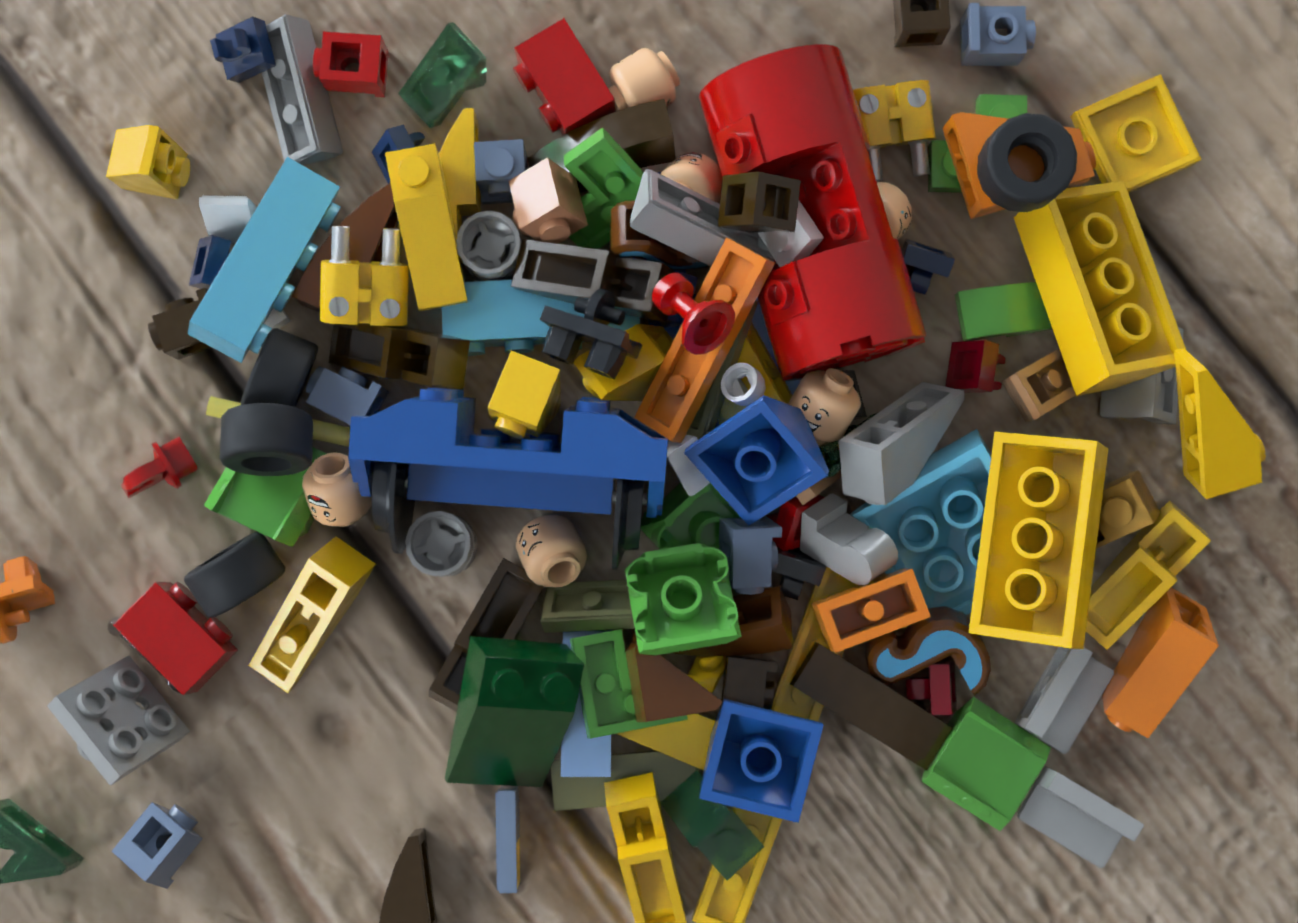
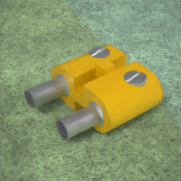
[853,80,936,182]
[320,226,409,326]

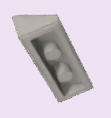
[262,14,343,166]
[630,168,774,266]

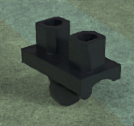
[540,288,643,379]

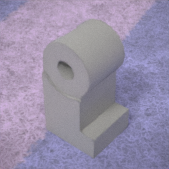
[800,493,898,585]

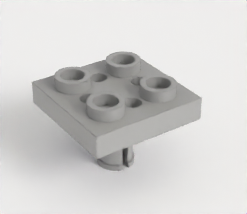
[47,655,190,786]

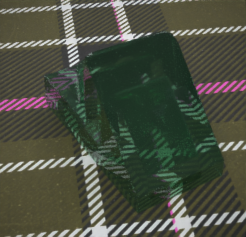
[398,22,486,128]
[660,769,764,880]
[0,798,84,884]

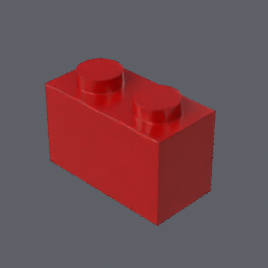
[513,18,615,135]
[113,582,238,695]

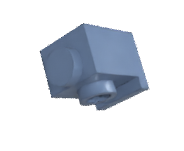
[960,3,1036,66]
[474,139,528,204]
[306,366,389,425]
[719,516,782,595]
[112,802,203,889]

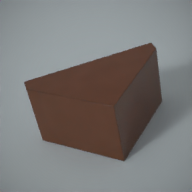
[625,642,722,722]

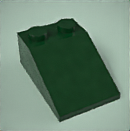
[445,636,584,787]

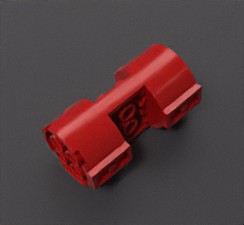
[699,44,927,381]

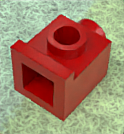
[313,31,389,98]

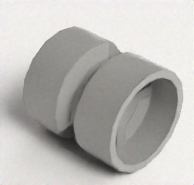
[456,211,522,281]
[405,511,478,577]

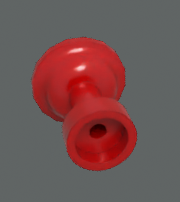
[652,272,735,355]

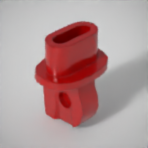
[121,437,199,498]

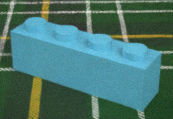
[188,157,341,363]
[442,280,640,356]

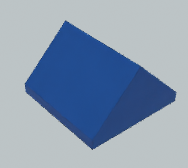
[684,395,829,526]
[699,699,824,823]

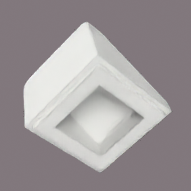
[199,195,257,243]
[667,435,710,496]

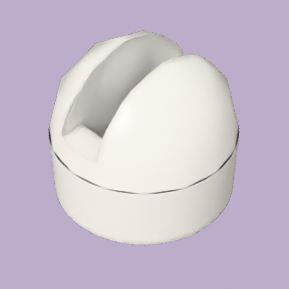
[721,363,766,406]

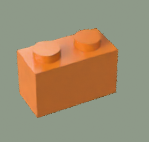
[811,568,931,653]

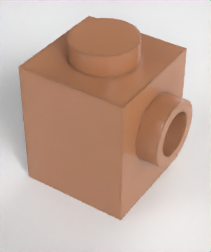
[508,157,588,244]

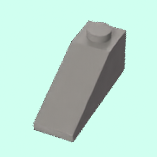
[839,382,965,505]

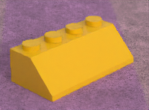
[1013,181,1186,396]
[968,431,1108,649]

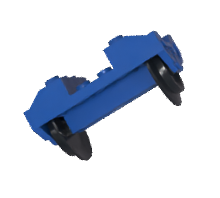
[348,387,668,570]

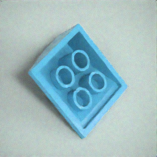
[850,429,992,615]

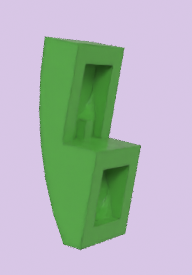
[954,282,1053,341]

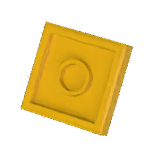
[1070,74,1202,193]

